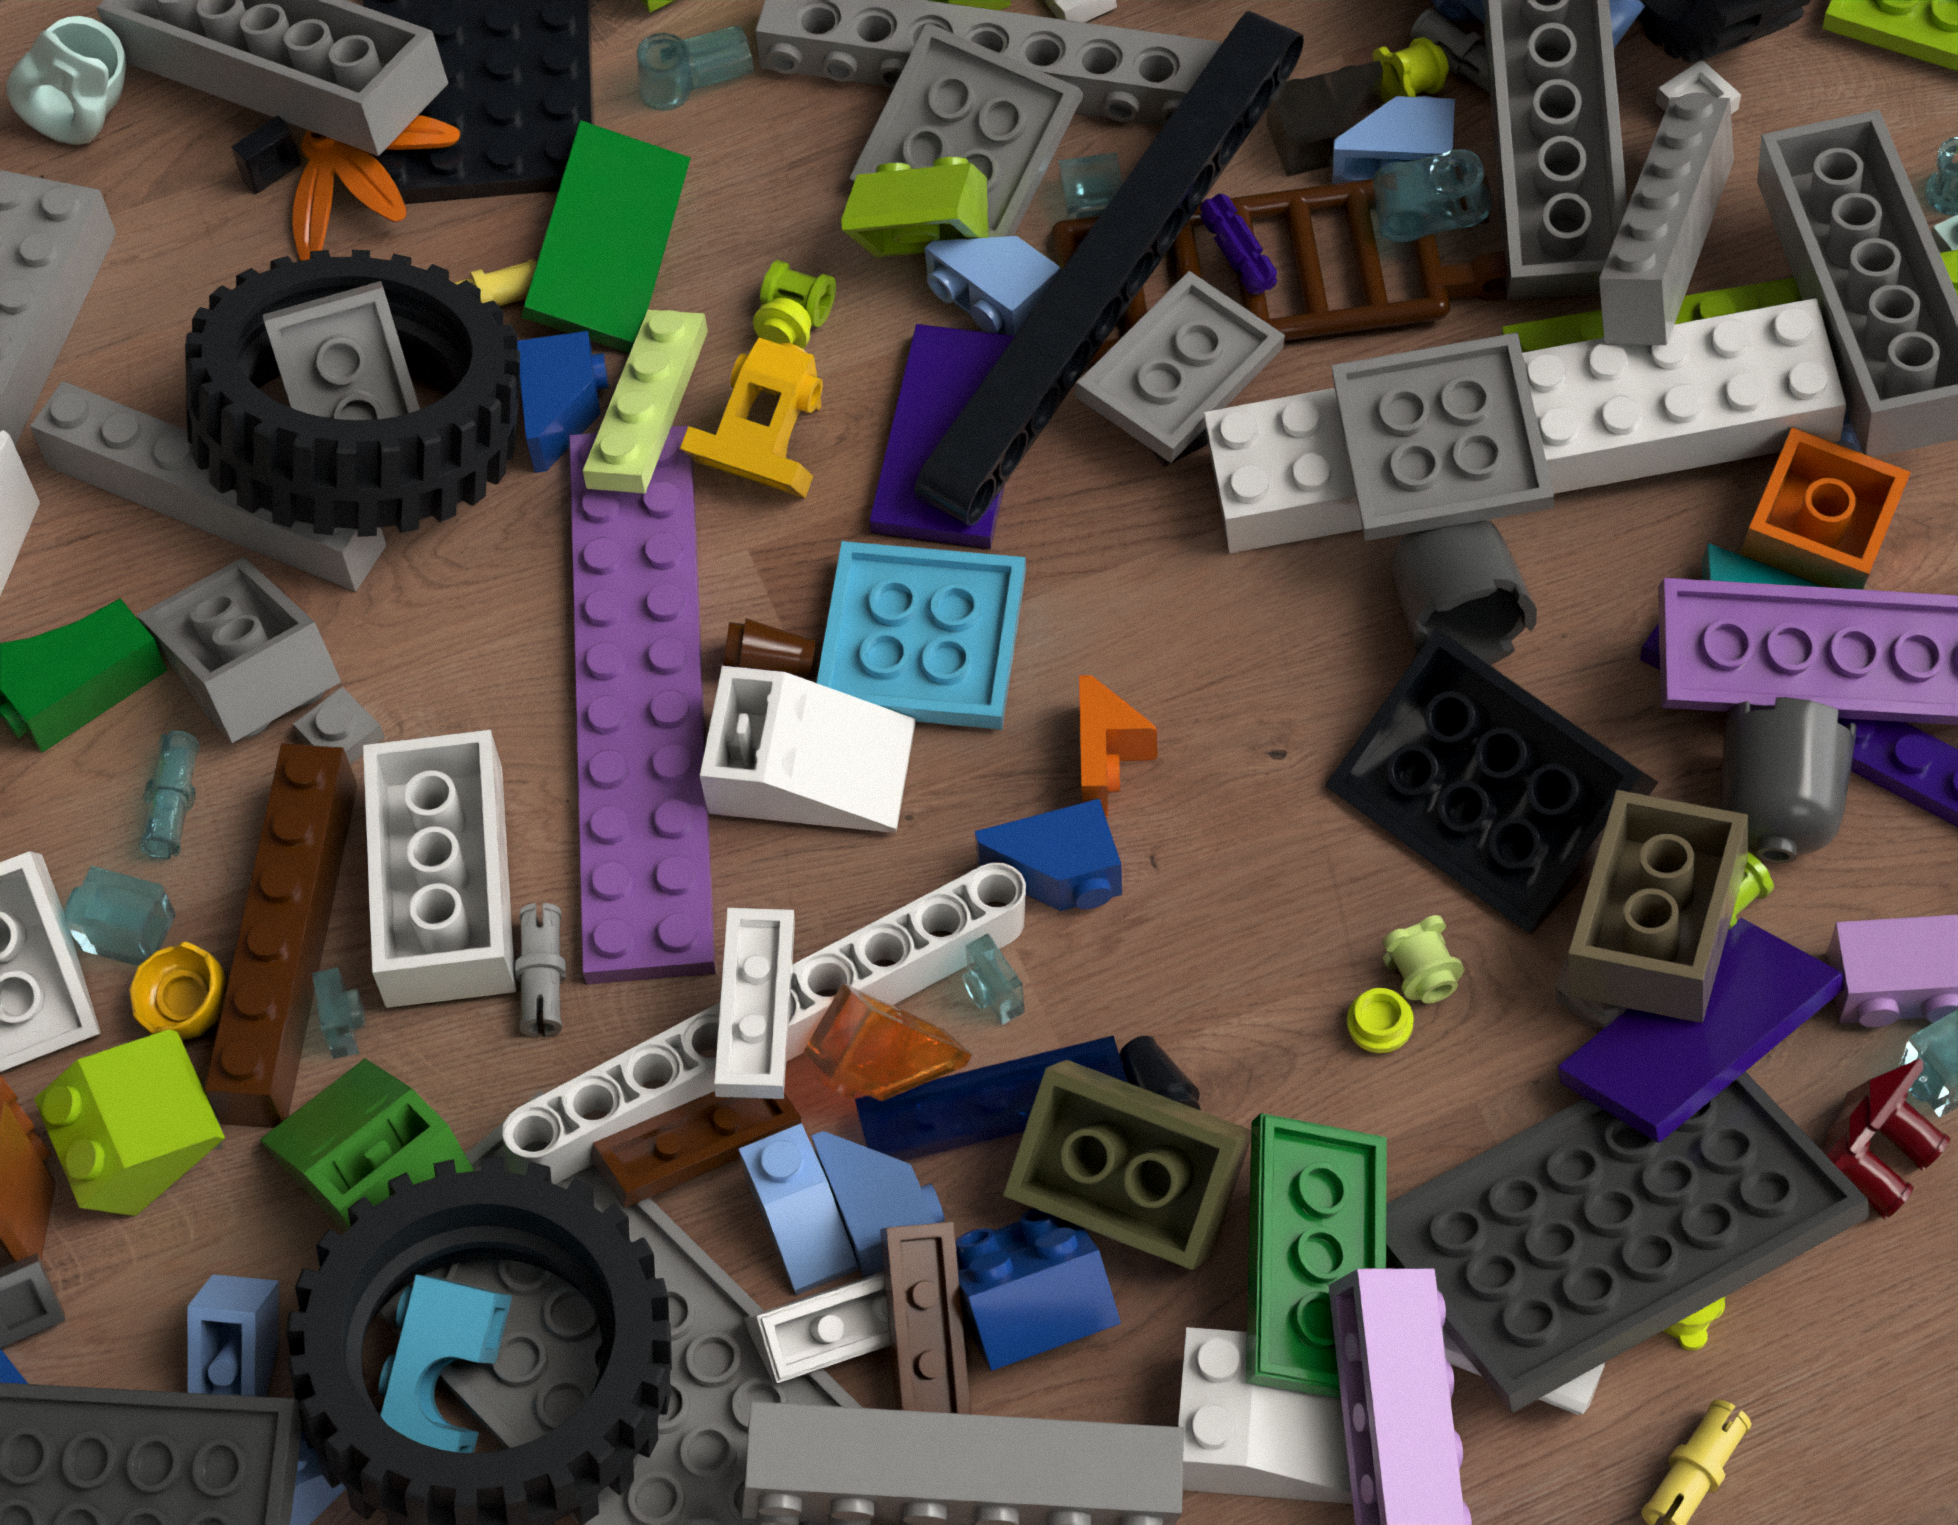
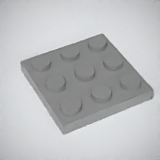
[849,22,1084,237]
[1331,332,1554,541]

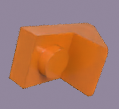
[1079,675,1158,817]

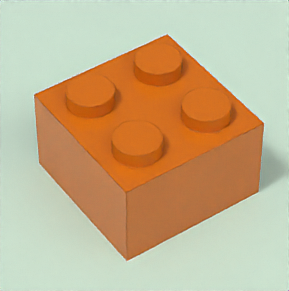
[1740,427,1911,590]

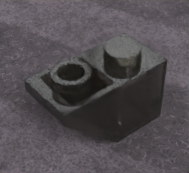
[1267,60,1383,177]

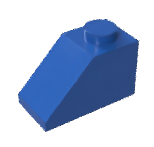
[517,331,609,473]
[974,799,1122,911]

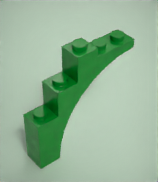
[0,598,168,753]

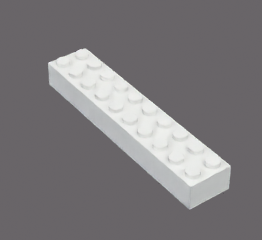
[1204,298,1846,554]

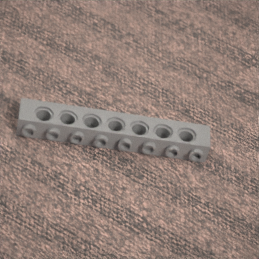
[755,0,1221,126]

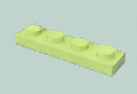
[583,310,708,494]

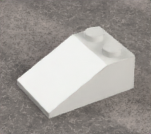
[0,851,101,1073]
[1178,1327,1353,1504]

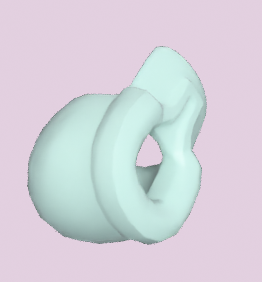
[6,16,126,145]

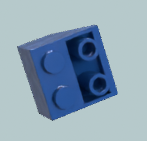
[955,1208,1121,1371]

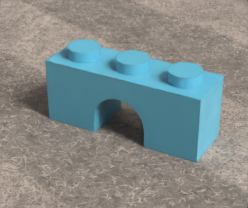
[379,1274,512,1453]

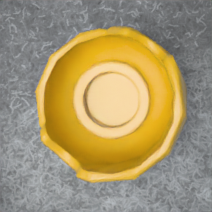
[129,941,228,1040]

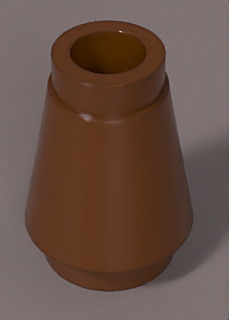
[723,618,815,677]

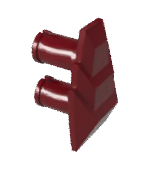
[1822,1058,1951,1220]

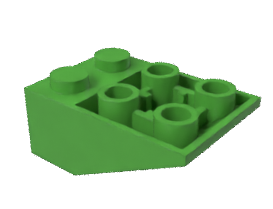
[259,1058,474,1233]

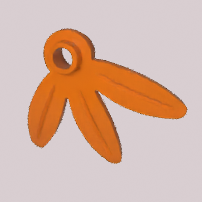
[292,115,460,261]

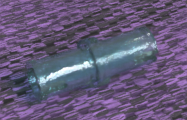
[139,731,200,859]

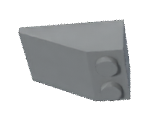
[137,557,341,743]

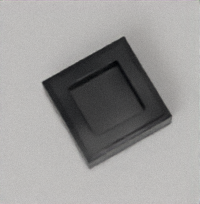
[231,116,301,194]

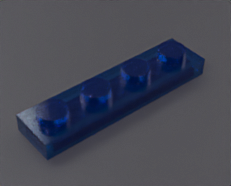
[855,1035,1127,1161]

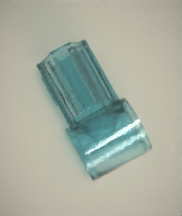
[637,25,753,110]

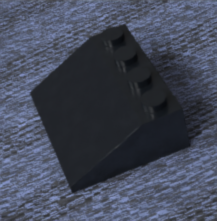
[1325,628,1658,934]

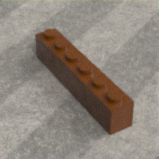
[204,743,358,1128]

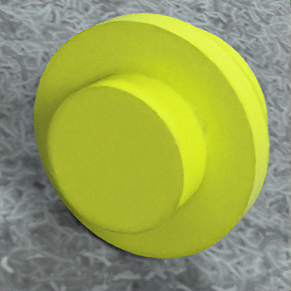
[753,298,812,349]
[1347,988,1414,1053]

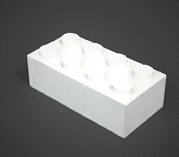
[363,730,516,1008]

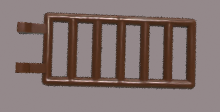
[1051,174,1507,367]

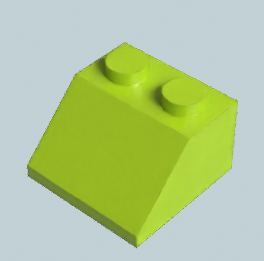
[841,157,989,258]
[34,1029,225,1216]

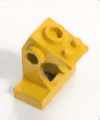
[680,338,823,499]

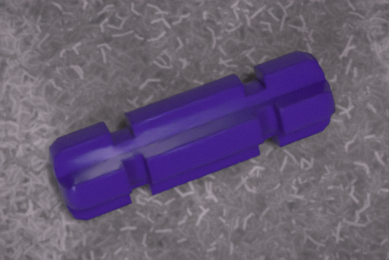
[1200,193,1277,295]

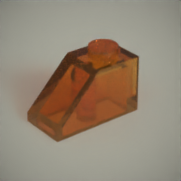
[803,983,972,1101]

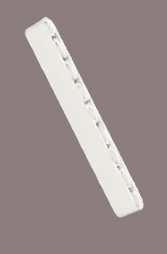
[502,863,1026,1184]

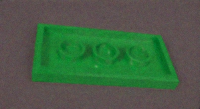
[520,120,691,353]
[1246,1113,1387,1399]

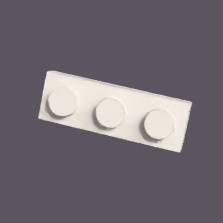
[714,908,795,1099]

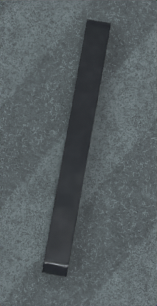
[914,11,1304,526]

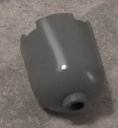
[1392,520,1537,665]
[1719,697,1857,863]

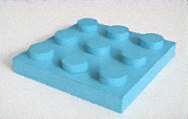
[816,541,1026,730]

